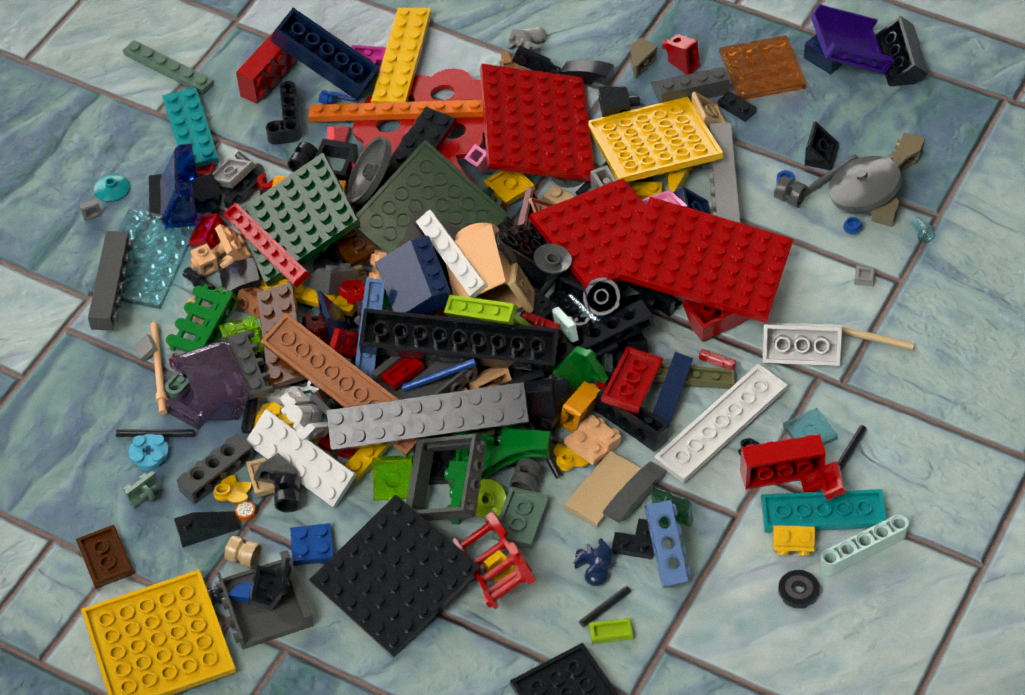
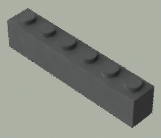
[88,231,133,330]

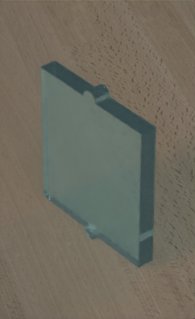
[568,293,599,322]

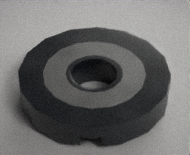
[778,570,820,609]

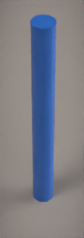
[402,358,477,392]

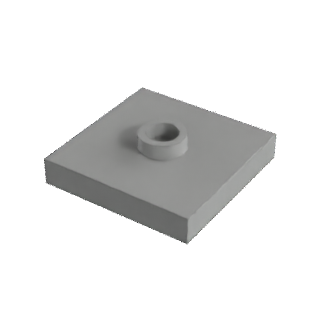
[212,158,256,188]

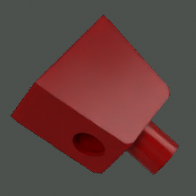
[662,34,701,74]

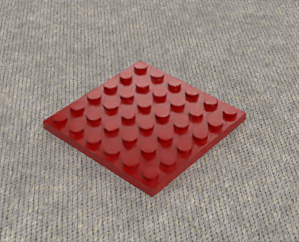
[529,179,646,289]

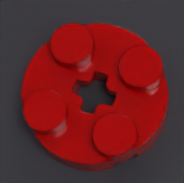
[338,280,365,305]

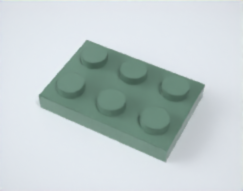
[492,487,549,549]

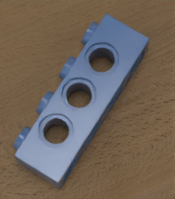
[644,500,690,587]

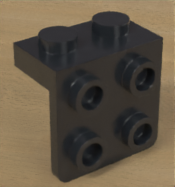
[248,557,292,611]

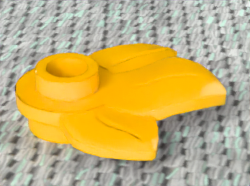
[553,443,589,471]
[213,475,252,503]

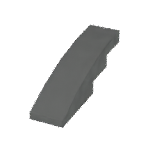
[603,461,667,523]

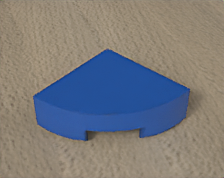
[229,582,252,602]

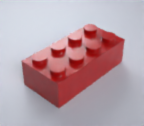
[236,32,297,104]
[740,434,826,490]

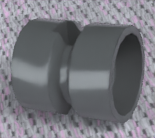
[774,176,808,207]
[509,458,542,492]

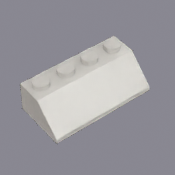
[762,322,842,366]

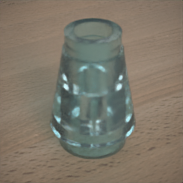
[911,217,935,243]

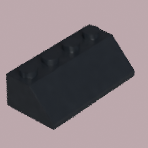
[875,16,928,87]

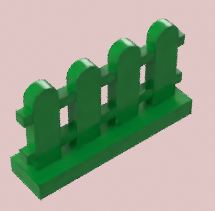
[166,284,239,365]

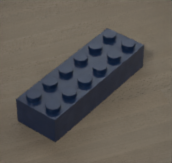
[270,7,380,101]

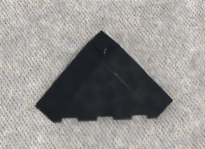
[495,222,551,290]

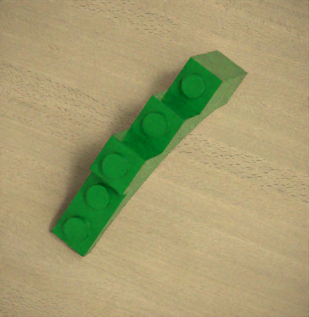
[445,428,552,525]

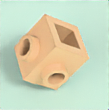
[189,244,219,276]

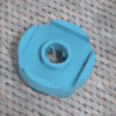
[129,434,169,471]

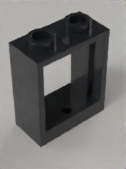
[315,138,358,185]

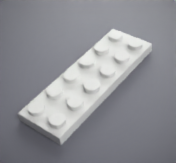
[246,409,357,508]

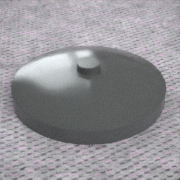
[346,136,392,205]
[829,156,902,212]

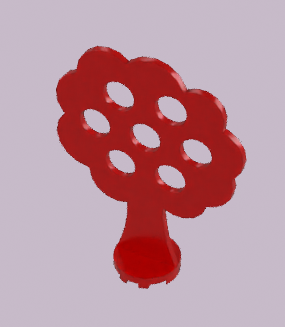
[353,68,485,184]

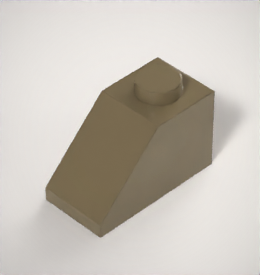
[629,37,657,78]

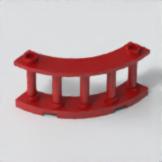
[452,511,536,609]

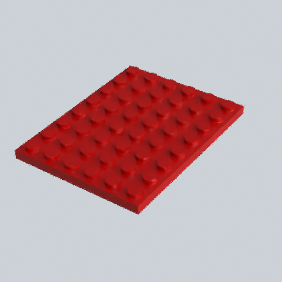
[480,63,594,182]
[619,197,794,323]

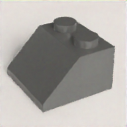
[303,263,358,295]

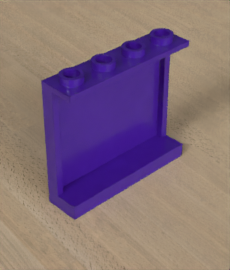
[810,4,894,74]

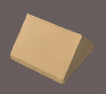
[691,92,727,129]

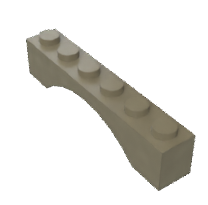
[869,133,925,227]

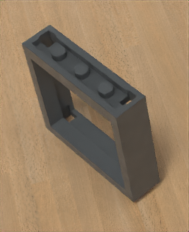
[406,434,487,521]

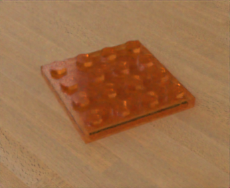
[719,35,806,100]

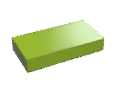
[589,618,633,644]

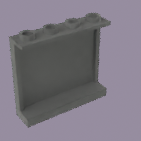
[371,356,478,400]
[215,550,314,650]

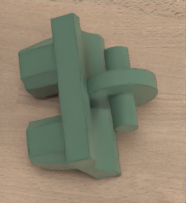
[123,471,162,508]

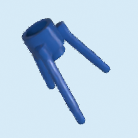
[319,90,356,124]

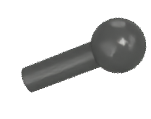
[235,151,264,174]

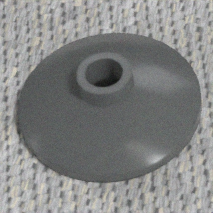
[534,244,572,274]

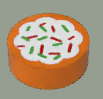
[235,501,256,521]

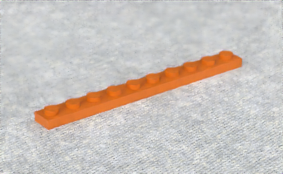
[308,100,483,122]

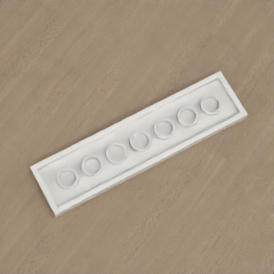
[654,364,788,484]

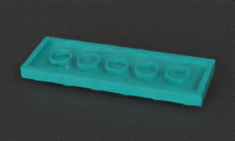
[162,87,219,171]
[761,489,887,533]

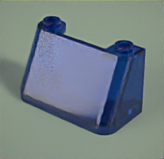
[160,144,199,228]

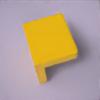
[484,550,515,583]

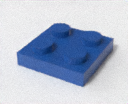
[290,523,333,566]

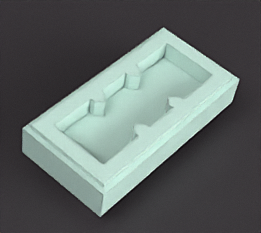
[552,307,579,342]

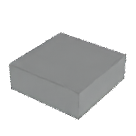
[80,199,102,221]
[854,266,875,286]
[134,334,157,361]

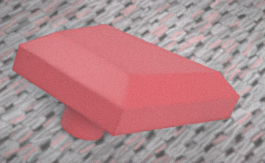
[327,126,350,142]

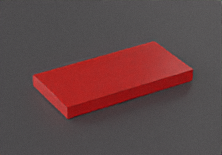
[601,346,664,414]

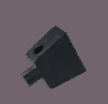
[598,86,640,117]
[180,173,222,214]

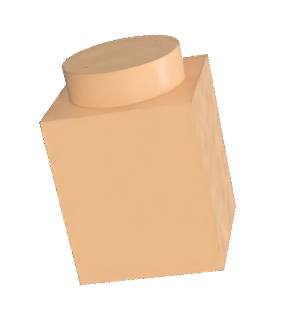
[446,223,522,309]

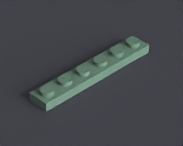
[123,40,214,95]

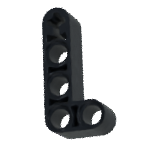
[266,81,301,145]

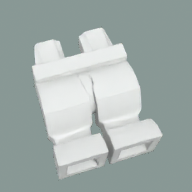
[280,390,329,440]

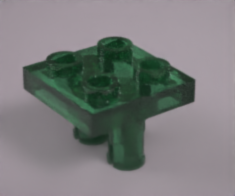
[651,488,694,529]

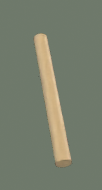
[841,326,915,351]

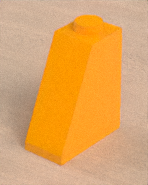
[559,381,601,433]

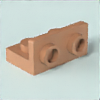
[237,286,264,320]

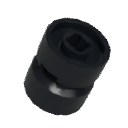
[287,142,318,173]
[274,475,301,513]

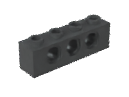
[177,433,255,505]

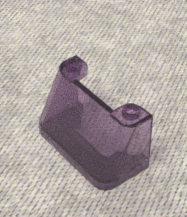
[172,341,249,421]

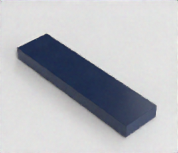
[653,352,693,425]

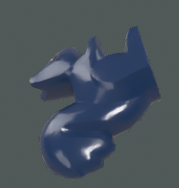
[573,538,614,586]

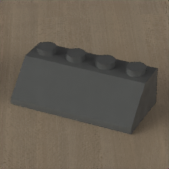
[651,67,730,103]

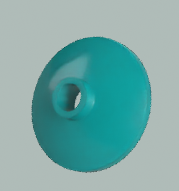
[94,174,130,202]

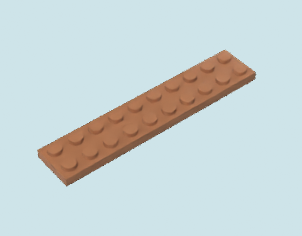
[260,313,417,457]

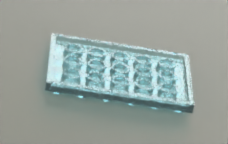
[90,209,198,309]

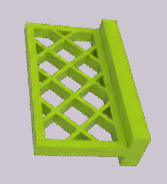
[444,295,532,326]

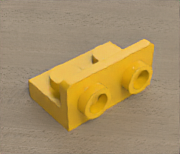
[773,525,815,556]

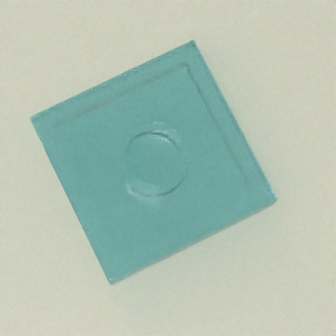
[783,408,838,445]

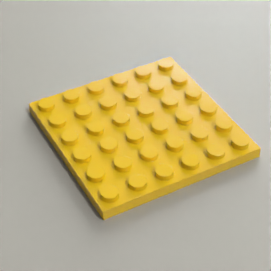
[588,96,723,183]
[81,569,236,695]

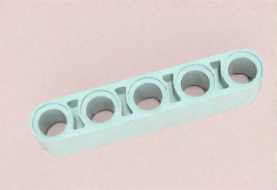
[820,515,909,576]

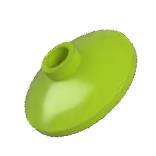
[475,479,506,519]

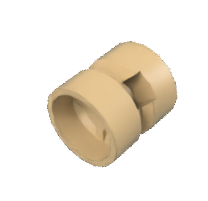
[224,535,262,569]

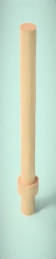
[150,322,168,415]

